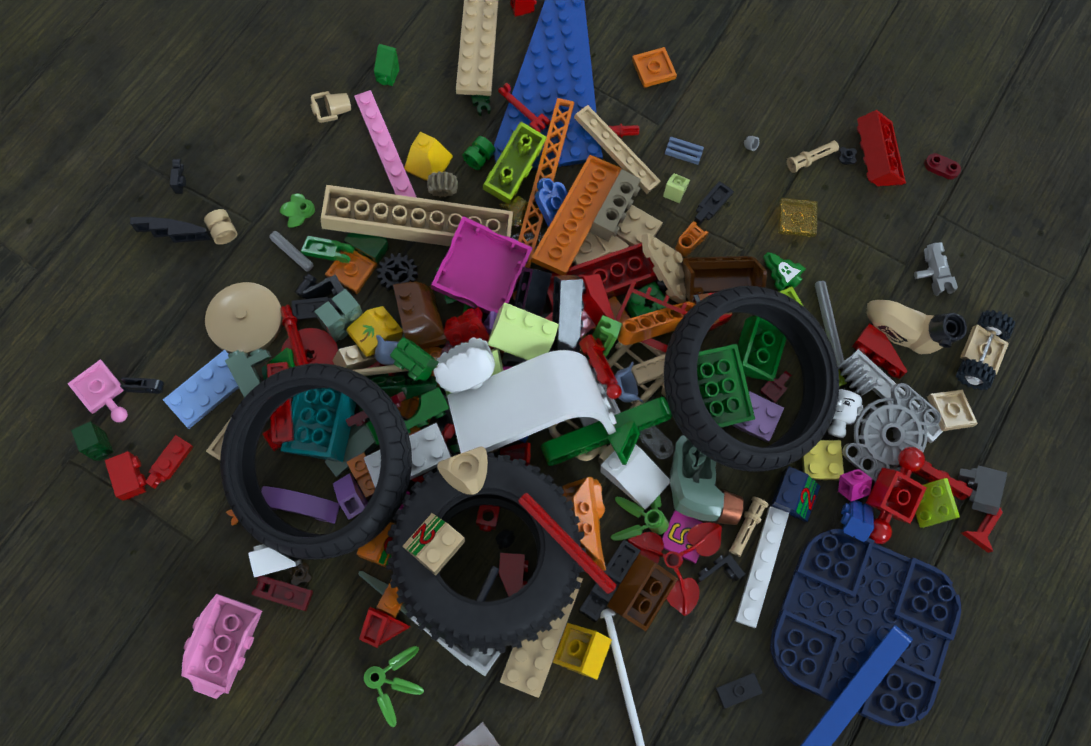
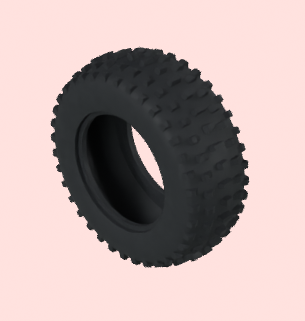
[386,453,586,654]

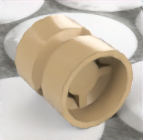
[204,209,237,244]

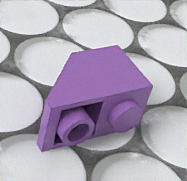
[333,473,368,520]

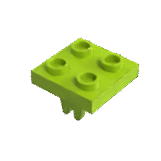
[916,478,960,528]

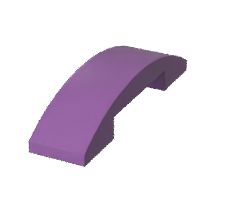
[261,486,340,524]

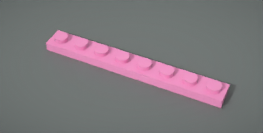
[354,90,417,198]

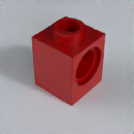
[476,505,501,532]

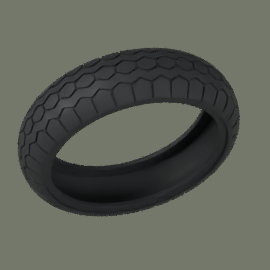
[663,286,839,471]
[220,363,412,560]

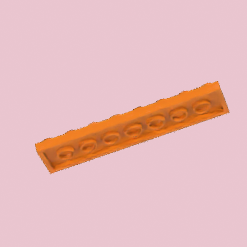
[531,155,622,276]

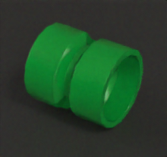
[462,136,496,170]

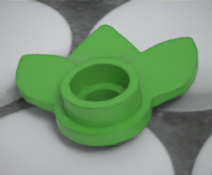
[280,193,315,228]

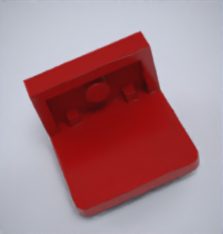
[444,307,494,350]

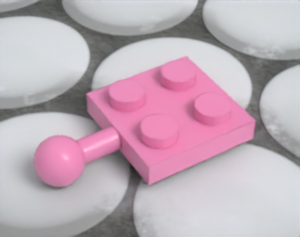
[68,359,128,422]

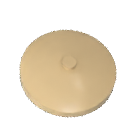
[205,282,283,355]

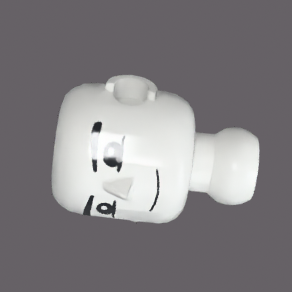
[828,389,863,438]

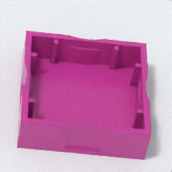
[431,216,533,315]

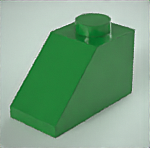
[374,44,400,86]

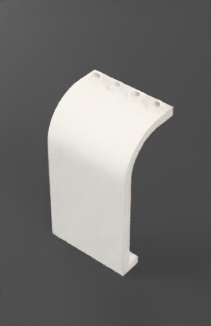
[447,350,617,453]

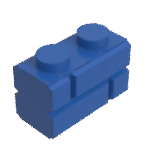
[841,500,874,542]

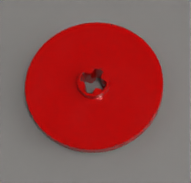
[281,328,338,366]

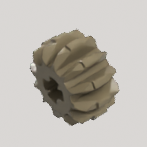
[427,171,458,197]

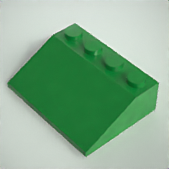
[697,344,755,427]

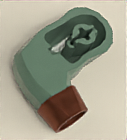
[669,435,744,525]

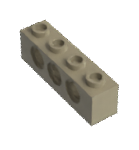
[590,169,641,242]

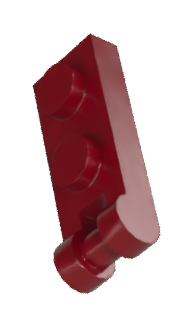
[251,576,313,611]

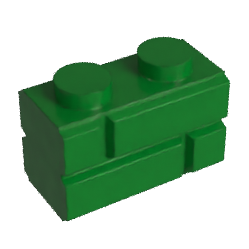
[390,337,439,381]

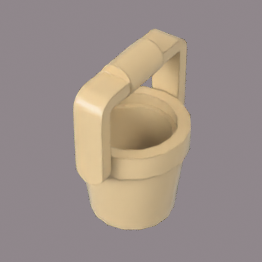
[310,91,351,123]

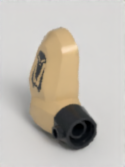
[866,300,967,354]

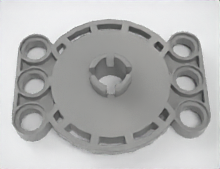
[842,383,941,483]

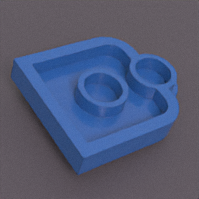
[535,178,568,227]

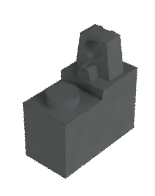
[958,465,1007,515]

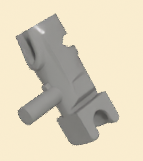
[914,242,958,296]

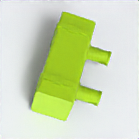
[483,122,547,204]

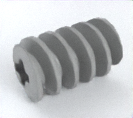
[837,354,878,396]

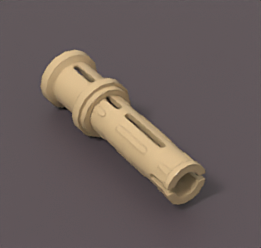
[787,140,839,173]
[729,497,769,557]

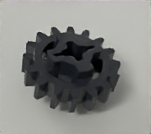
[377,253,418,293]

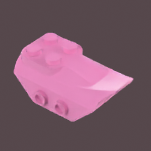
[181,594,262,699]

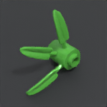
[611,495,669,541]
[364,646,424,727]

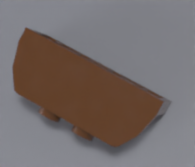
[393,281,447,349]

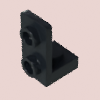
[302,275,344,299]
[695,555,745,584]

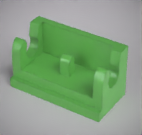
[592,315,622,357]

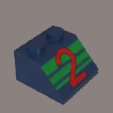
[770,466,820,522]

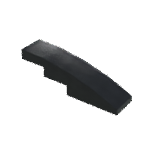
[130,217,211,243]
[578,540,641,623]

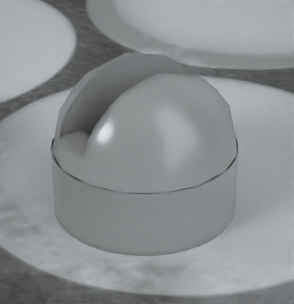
[744,136,759,151]

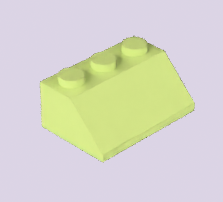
[488,303,559,360]

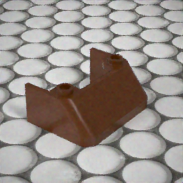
[682,256,767,302]

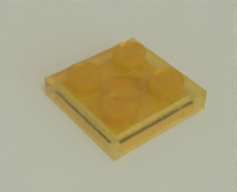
[779,198,817,237]

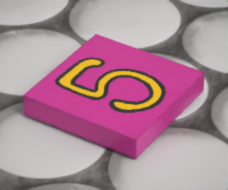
[662,510,703,564]

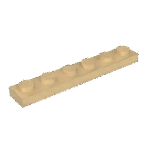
[574,105,661,194]

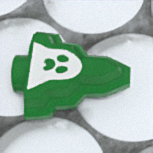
[763,252,806,292]

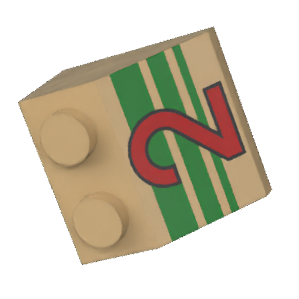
[402,513,465,576]

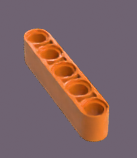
[617,301,696,345]

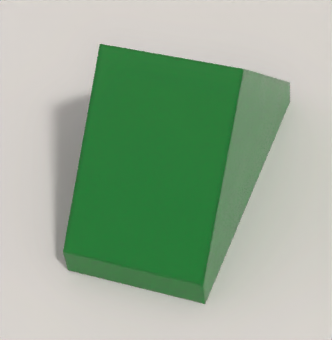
[606,421,640,465]

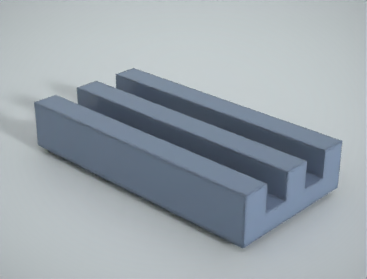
[665,137,704,165]

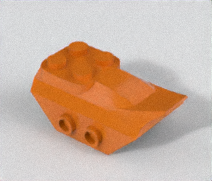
[562,477,606,571]

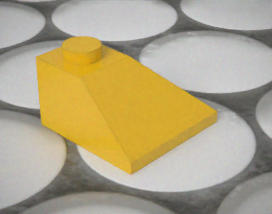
[404,132,453,181]

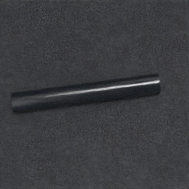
[475,566,499,602]

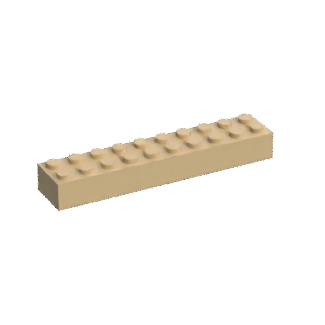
[321,185,513,246]

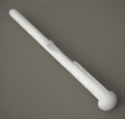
[600,609,645,746]

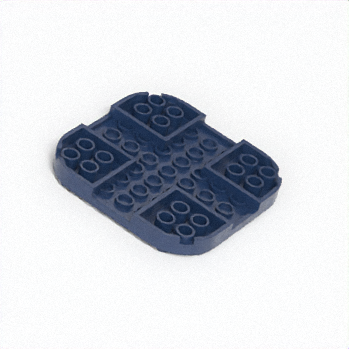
[770,529,961,726]

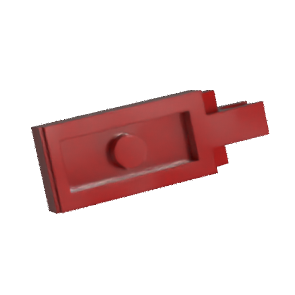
[145,435,193,489]

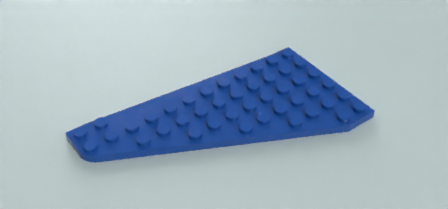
[494,0,603,171]

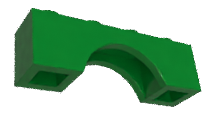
[365,387,449,445]

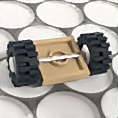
[956,310,1015,390]

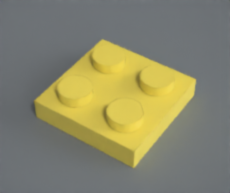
[802,440,844,480]

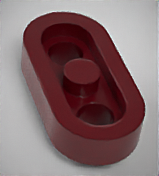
[924,153,961,180]

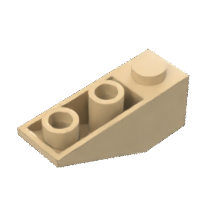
[332,345,377,370]

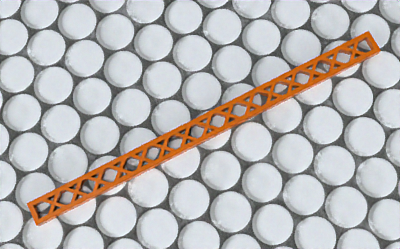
[500,98,574,366]

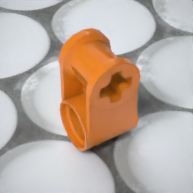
[675,221,709,257]

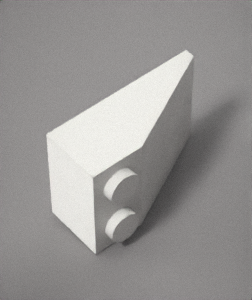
[601,444,670,510]

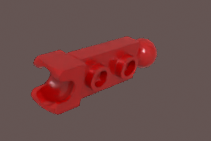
[579,334,622,399]

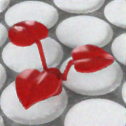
[628,522,722,616]

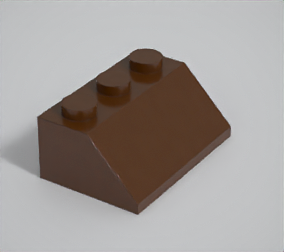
[607,553,678,631]

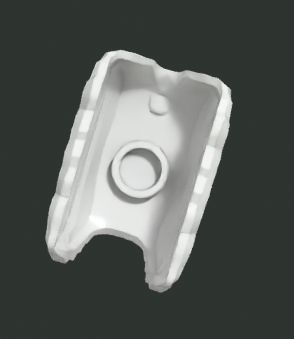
[433,337,495,393]

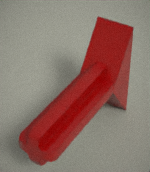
[961,508,1003,553]

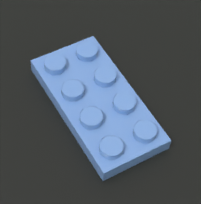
[163,350,239,429]

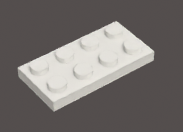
[364,423,451,488]

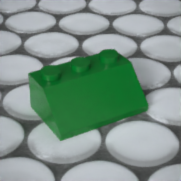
[738,315,787,381]

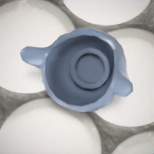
[375,335,399,366]
[614,362,644,403]

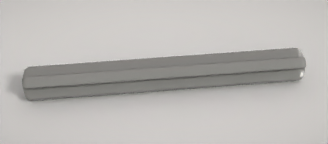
[815,281,844,365]

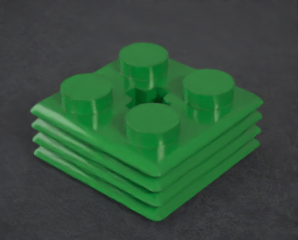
[623,281,670,318]

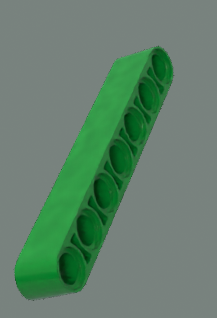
[540,397,673,466]

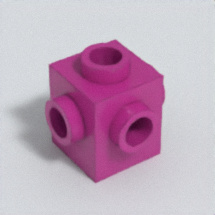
[838,469,872,502]

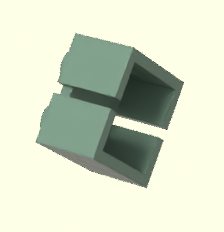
[314,289,363,342]

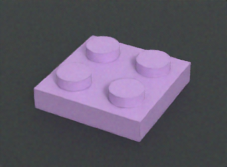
[733,391,784,443]

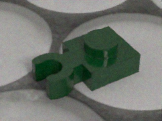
[470,95,491,116]

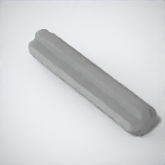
[269,231,314,272]

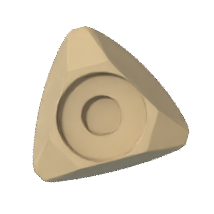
[437,446,488,495]

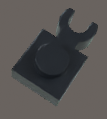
[170,159,186,194]

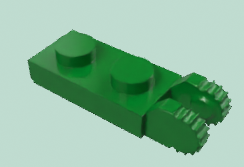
[300,236,354,263]

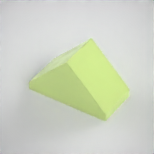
[663,173,690,203]

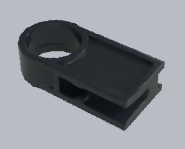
[120,377,164,394]

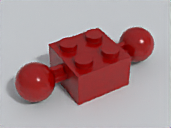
[866,447,927,544]

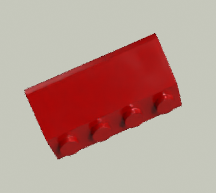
[857,110,906,186]

